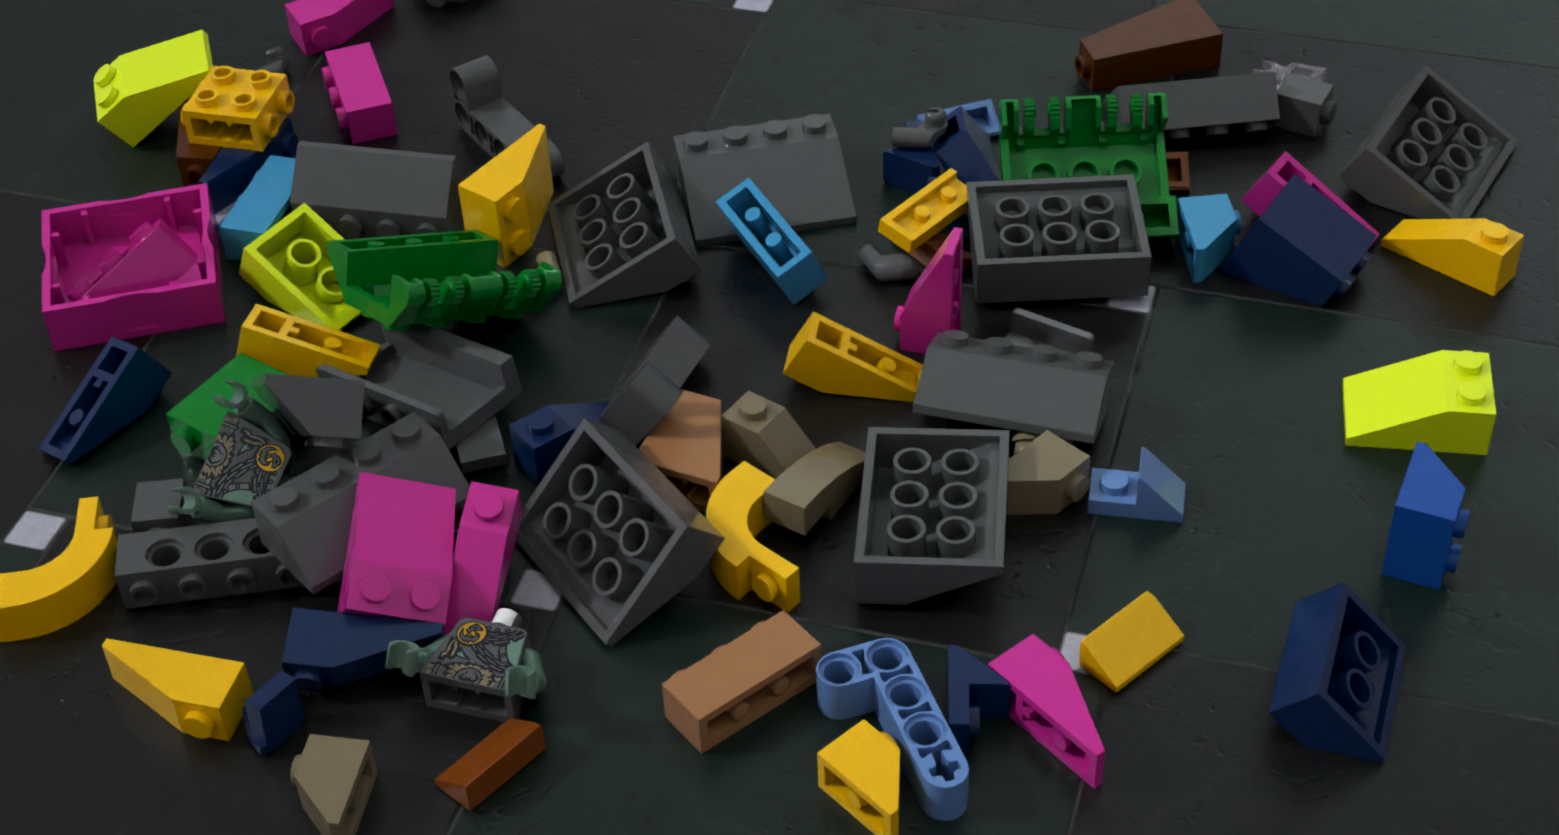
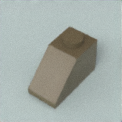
[721,390,816,479]
[1006,430,1090,515]
[290,734,378,835]

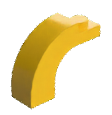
[706,461,801,612]
[0,496,118,643]

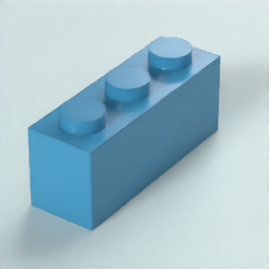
[218,155,296,261]
[716,177,828,305]

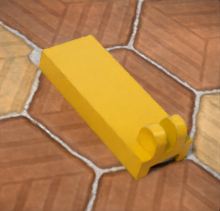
[878,168,968,253]

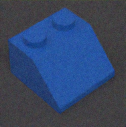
[1381,442,1471,590]

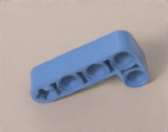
[816,638,969,821]

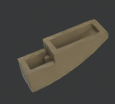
[764,441,865,536]

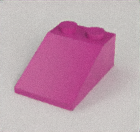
[337,472,456,626]

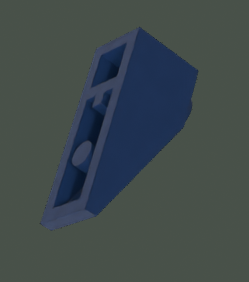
[198,117,299,214]
[38,336,172,465]
[509,401,610,487]
[282,607,444,691]

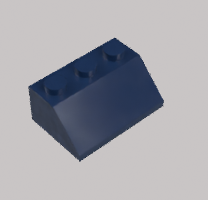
[1269,582,1407,762]

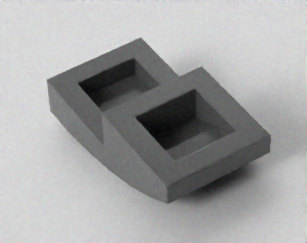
[455,415,507,474]

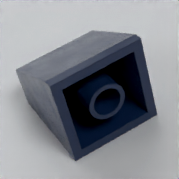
[1219,174,1377,307]

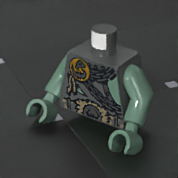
[166,379,298,523]
[385,608,547,722]

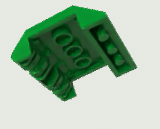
[999,92,1179,239]
[327,229,562,331]

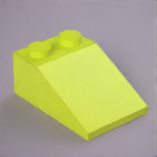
[93,30,213,148]
[239,202,362,331]
[1342,350,1497,455]

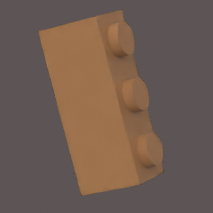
[662,610,822,754]

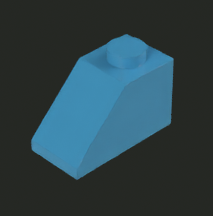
[1177,194,1242,283]

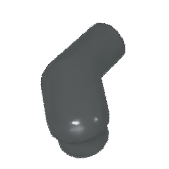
[859,244,919,283]

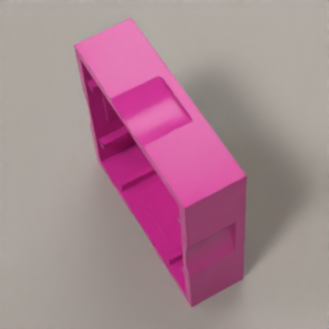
[42,183,226,351]

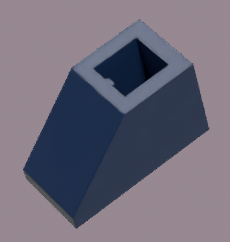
[932,106,1001,184]

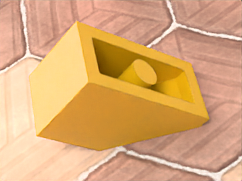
[817,719,901,835]

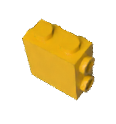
[181,66,295,152]

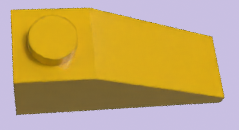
[1381,218,1524,296]
[236,303,381,377]
[783,311,923,402]
[102,638,253,741]

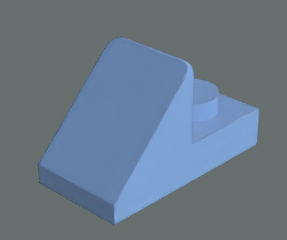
[1087,447,1186,523]

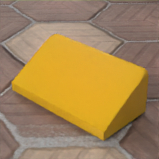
[1079,591,1185,693]

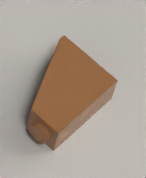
[639,390,723,512]

